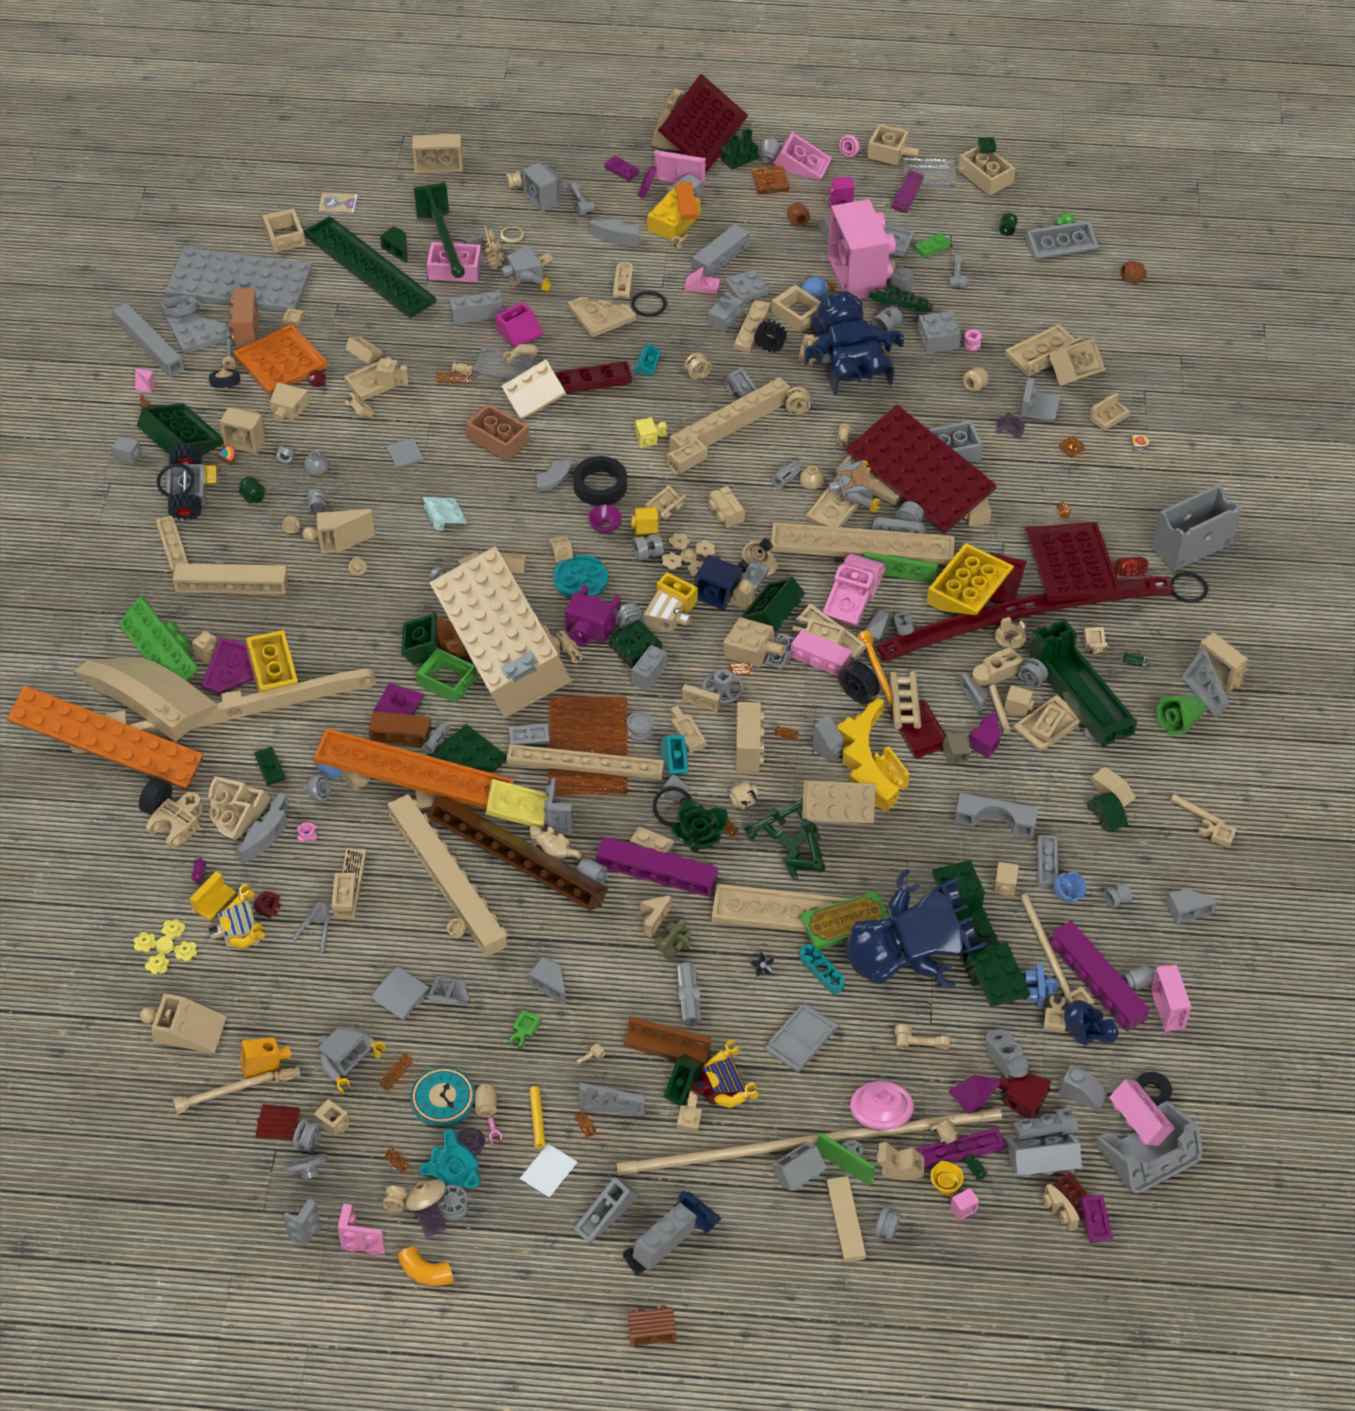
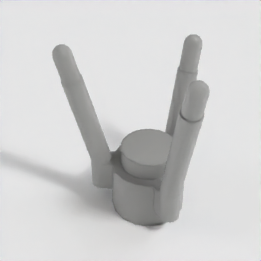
[292,902,331,952]

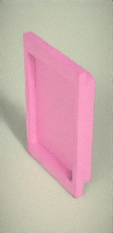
[654,150,706,186]

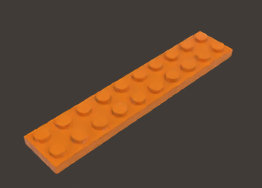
[7,685,204,790]
[313,728,514,809]

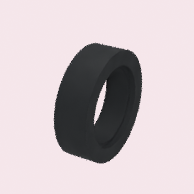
[573,456,627,506]

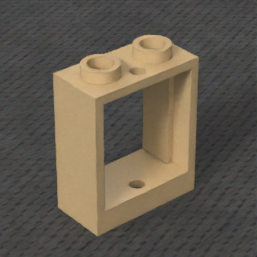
[262,208,306,253]
[771,285,821,333]
[1198,632,1248,692]

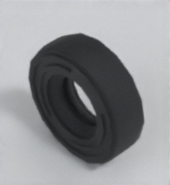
[1136,1072,1172,1106]

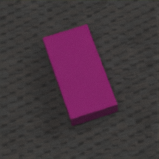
[638,165,657,199]

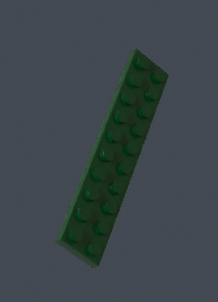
[304,216,436,318]

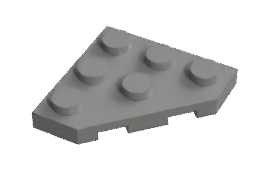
[166,314,232,354]

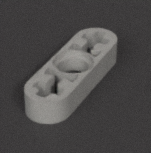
[872,517,926,534]

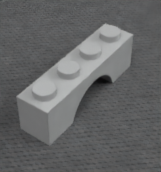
[955,793,1039,838]

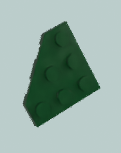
[868,285,934,312]
[427,724,507,772]

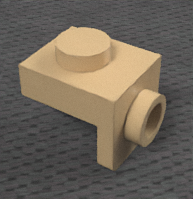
[1084,627,1108,654]

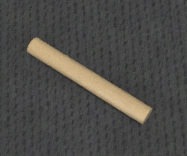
[989,685,1011,734]
[1171,794,1227,825]

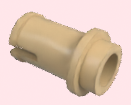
[836,424,852,447]

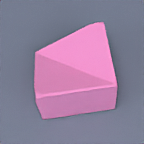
[135,369,156,392]
[950,1189,979,1220]

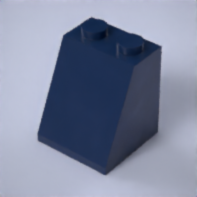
[694,555,743,611]

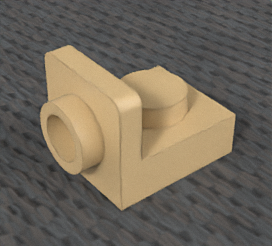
[548,535,573,563]

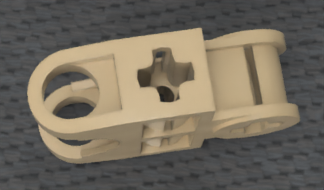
[146,792,203,848]

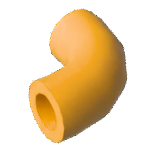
[397,1247,454,1287]

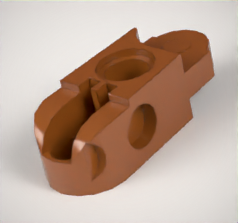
[436,615,466,659]

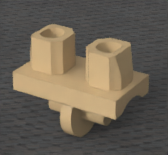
[799,334,819,365]

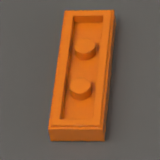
[675,182,697,220]

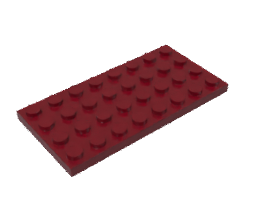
[846,404,997,534]

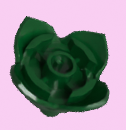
[672,799,728,851]

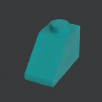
[660,735,689,774]

